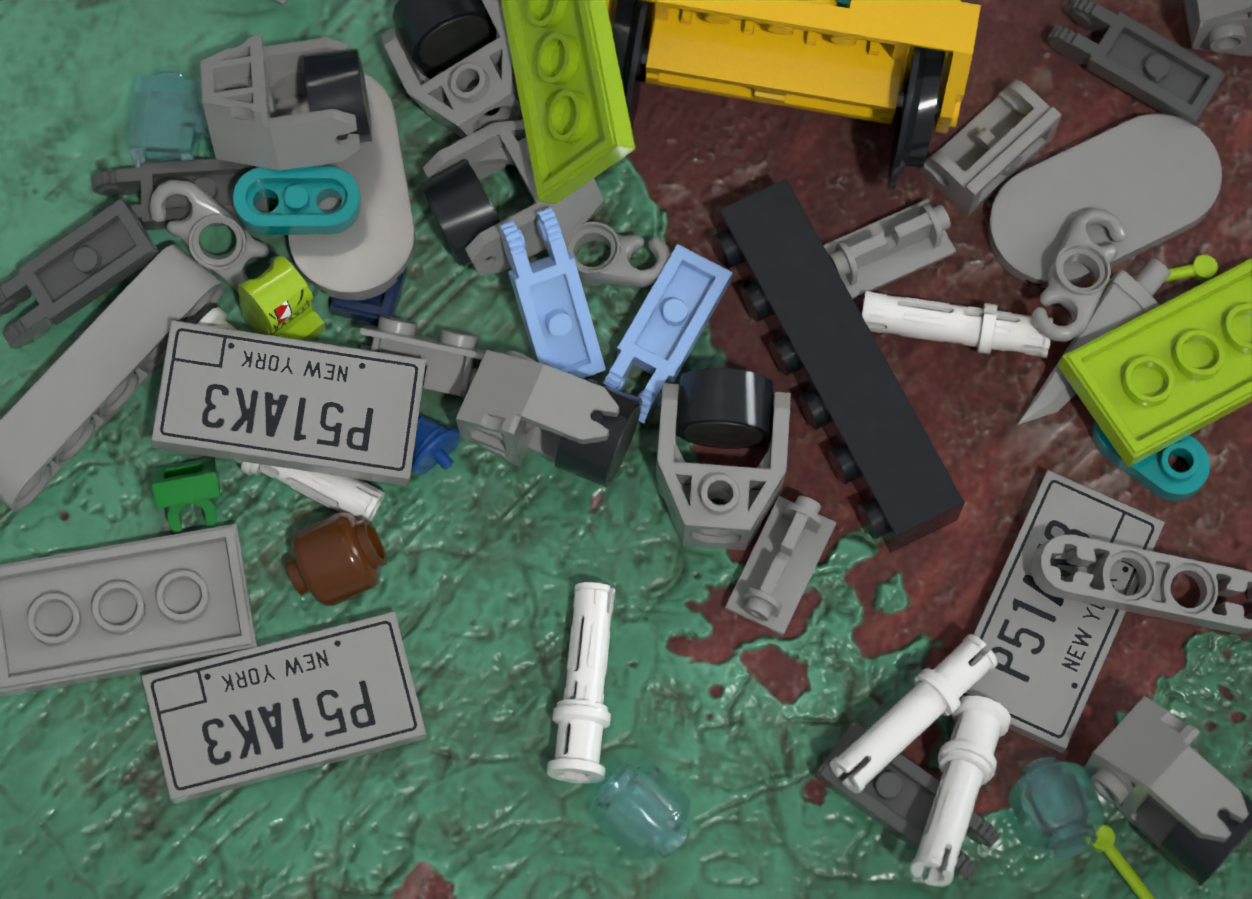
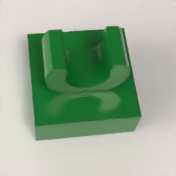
[151,457,220,532]

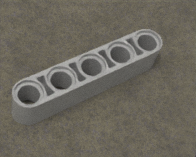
[0,244,225,512]

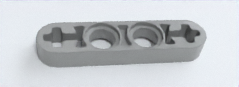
[1031,535,1252,634]

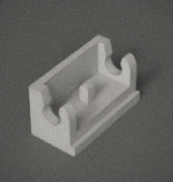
[919,79,1062,217]

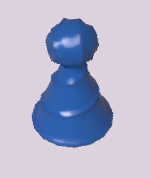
[412,415,461,475]

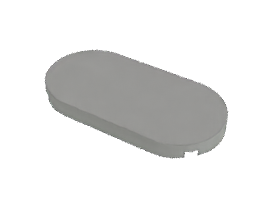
[275,73,416,301]
[988,114,1222,288]

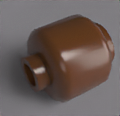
[286,512,387,607]

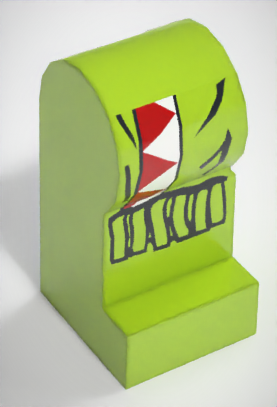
[238,254,326,342]

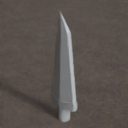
[1017,258,1171,425]

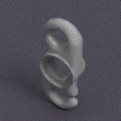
[149,179,278,291]
[1032,208,1125,342]
[528,222,671,288]

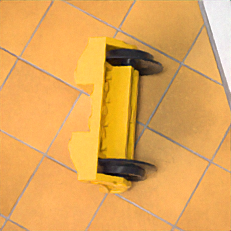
[606,0,981,190]

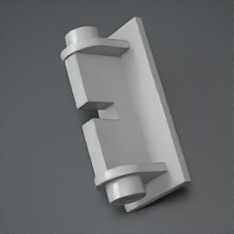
[823,199,956,299]
[360,316,492,398]
[725,495,837,636]

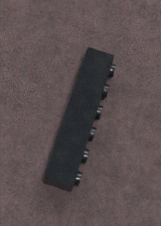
[712,178,965,553]

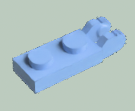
[499,207,606,379]
[603,244,733,424]

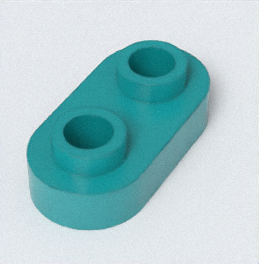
[233,166,361,235]
[1092,420,1210,502]

